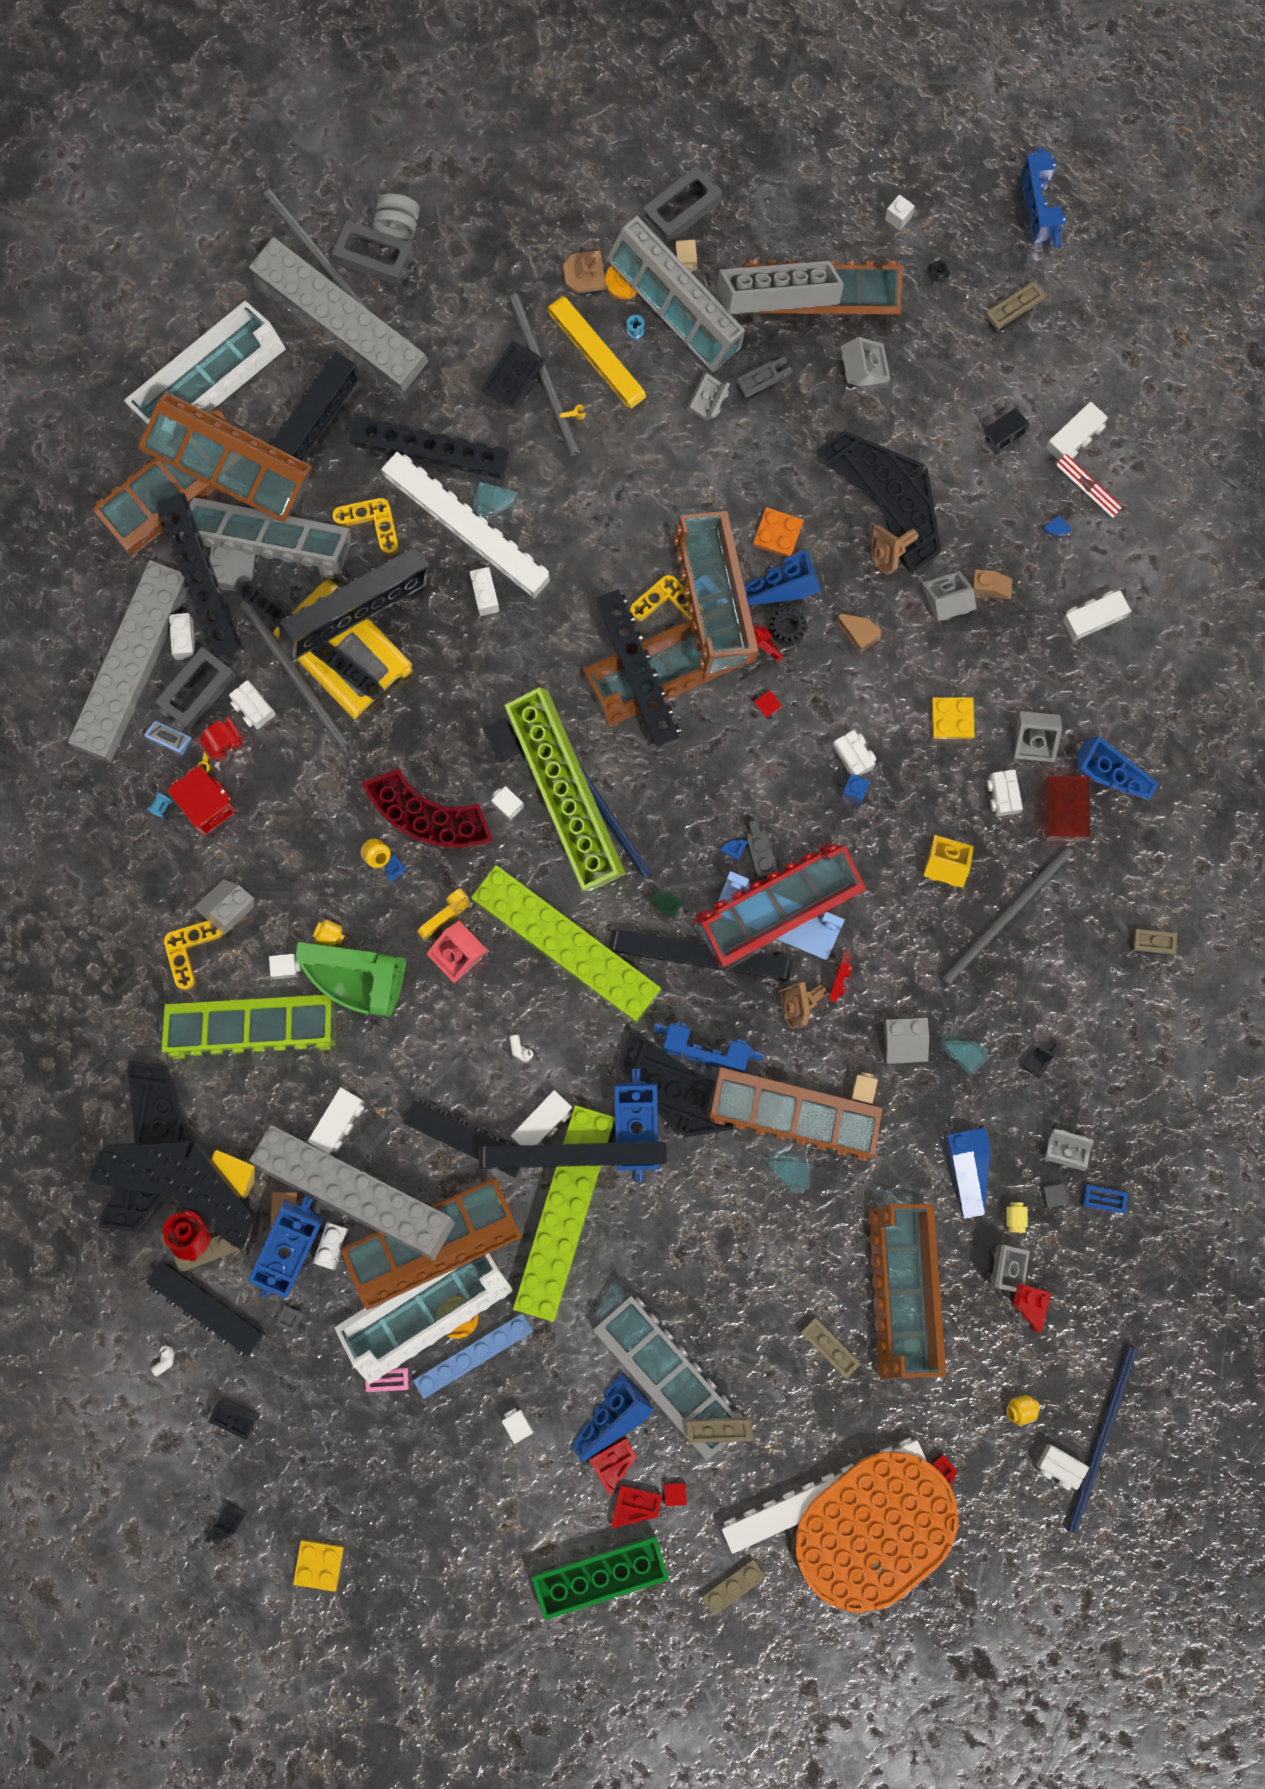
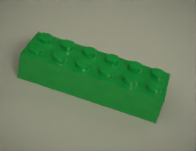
[532,1534,669,1621]

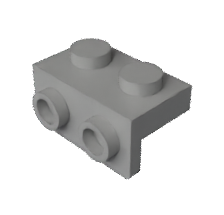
[687,373,730,421]
[1045,1129,1094,1171]

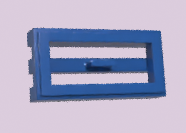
[1082,1185,1128,1214]

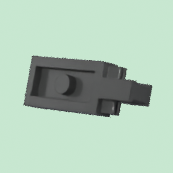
[747,820,778,879]

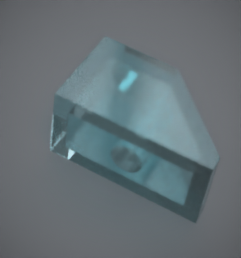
[473,482,519,516]
[941,1041,990,1076]
[768,1160,811,1193]

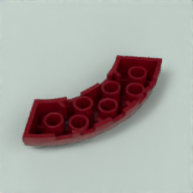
[362,768,493,848]

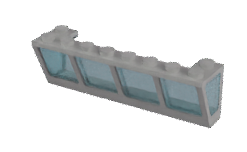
[607,216,745,373]
[180,497,351,580]
[593,1296,743,1460]

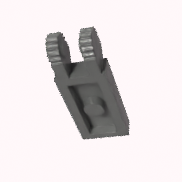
[736,357,793,398]

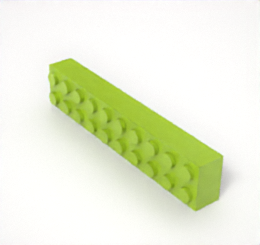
[505,687,626,891]
[471,865,661,1024]
[513,1106,615,1322]

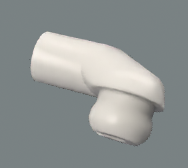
[509,1035,533,1062]
[151,1345,174,1377]

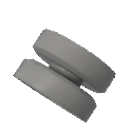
[373,193,420,240]

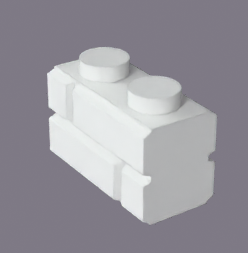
[470,567,499,616]
[169,613,196,660]
[229,681,276,729]
[832,730,876,777]
[986,770,1023,817]
[313,1222,350,1270]
[1036,1444,1089,1491]

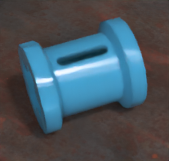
[627,315,644,340]
[146,792,173,819]

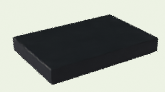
[481,340,546,411]

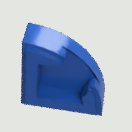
[1043,516,1072,536]
[720,839,748,861]
[386,854,407,883]

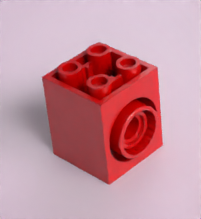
[167,766,236,836]

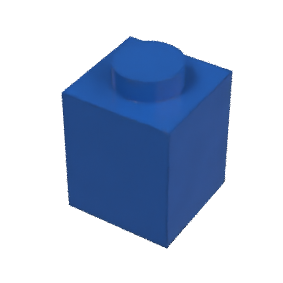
[842,774,870,805]

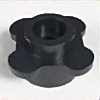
[927,260,950,282]

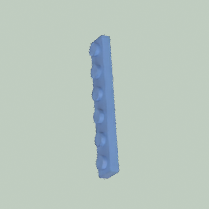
[413,1313,533,1399]

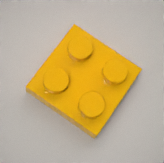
[932,698,974,739]
[293,1540,344,1592]

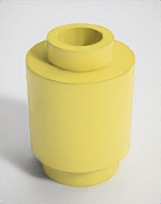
[1006,1203,1028,1233]

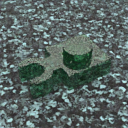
[645,887,684,919]

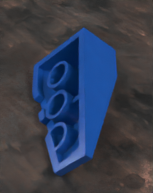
[744,549,822,605]
[1076,736,1159,800]
[945,1128,990,1219]
[572,1373,654,1462]

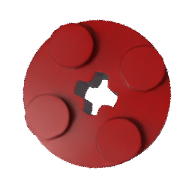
[196,717,244,762]
[162,1211,212,1261]

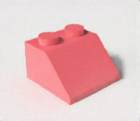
[427,921,487,983]

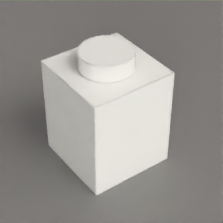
[885,195,915,231]
[491,786,524,821]
[269,954,301,980]
[502,1408,534,1444]

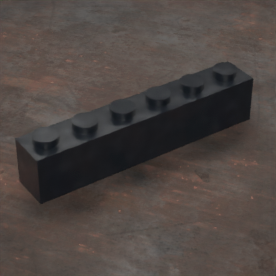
[403,1099,522,1179]
[146,1261,266,1357]

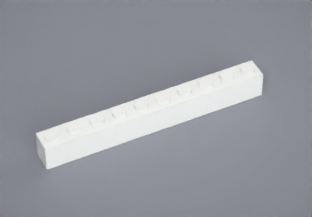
[381,452,550,599]
[721,1437,927,1554]

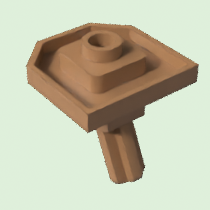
[563,250,606,294]
[871,525,919,574]
[779,982,827,1029]

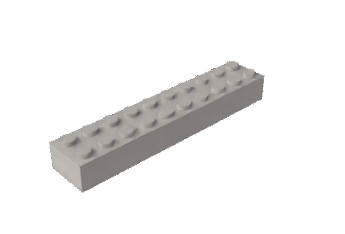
[249,237,429,392]
[68,560,188,763]
[249,1125,455,1261]

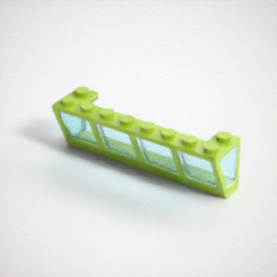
[162,995,336,1059]

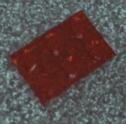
[1044,776,1091,841]

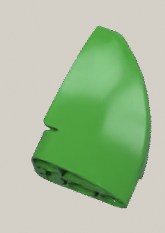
[296,942,406,1017]

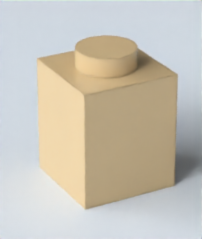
[675,240,697,272]
[850,1072,878,1105]

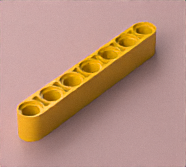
[547,295,647,409]

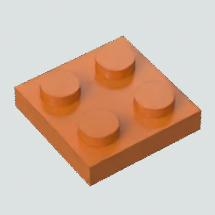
[753,507,804,557]

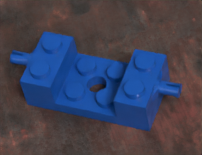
[1021,147,1066,249]
[654,1022,764,1073]
[615,1068,660,1182]
[248,1194,323,1298]

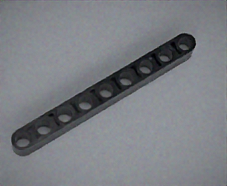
[238,581,384,700]
[609,930,793,981]
[478,1142,667,1169]

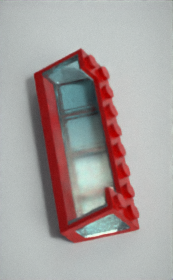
[692,842,866,967]

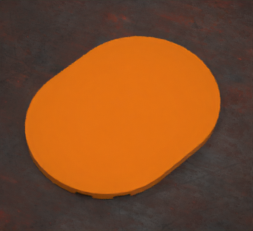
[795,1451,959,1613]

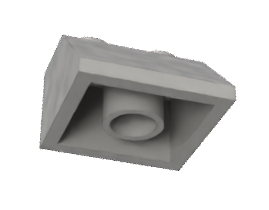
[841,337,891,386]
[210,546,255,592]
[922,571,977,621]
[1014,711,1062,762]
[194,879,254,935]
[883,1018,929,1064]
[990,1245,1030,1292]

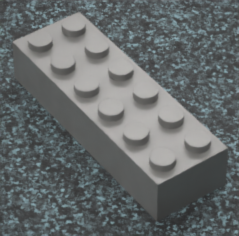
[716,261,844,314]

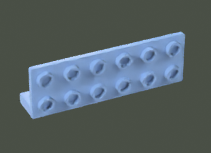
[718,871,845,960]

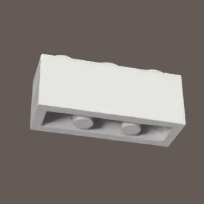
[1046,402,1108,461]
[1062,590,1131,641]
[307,1087,364,1156]
[511,1090,573,1145]

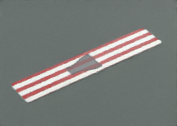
[1057,454,1122,518]

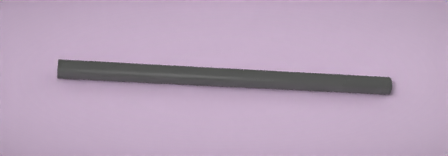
[263,189,372,313]
[509,294,580,456]
[239,601,349,749]
[942,846,1073,985]

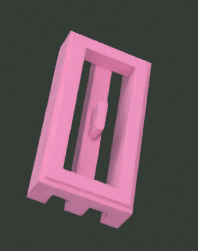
[365,1368,409,1392]

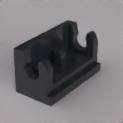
[983,408,1029,454]
[484,717,525,764]
[208,1397,261,1440]

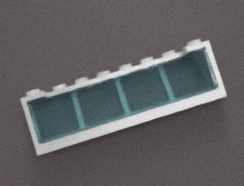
[124,301,286,447]
[334,1253,513,1384]

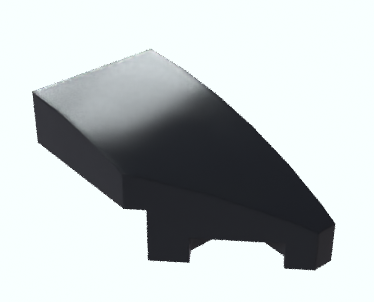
[1022,1042,1061,1079]
[205,1502,247,1542]

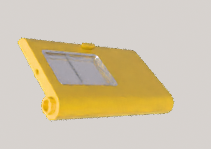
[273,579,412,720]

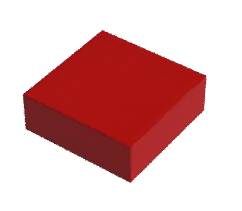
[754,690,782,719]
[664,1483,687,1506]

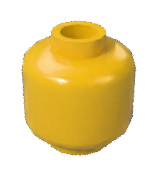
[361,838,391,868]
[312,920,345,947]
[1006,1394,1040,1426]

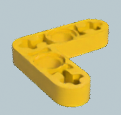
[333,498,398,556]
[630,575,705,621]
[417,888,470,940]
[164,921,223,990]

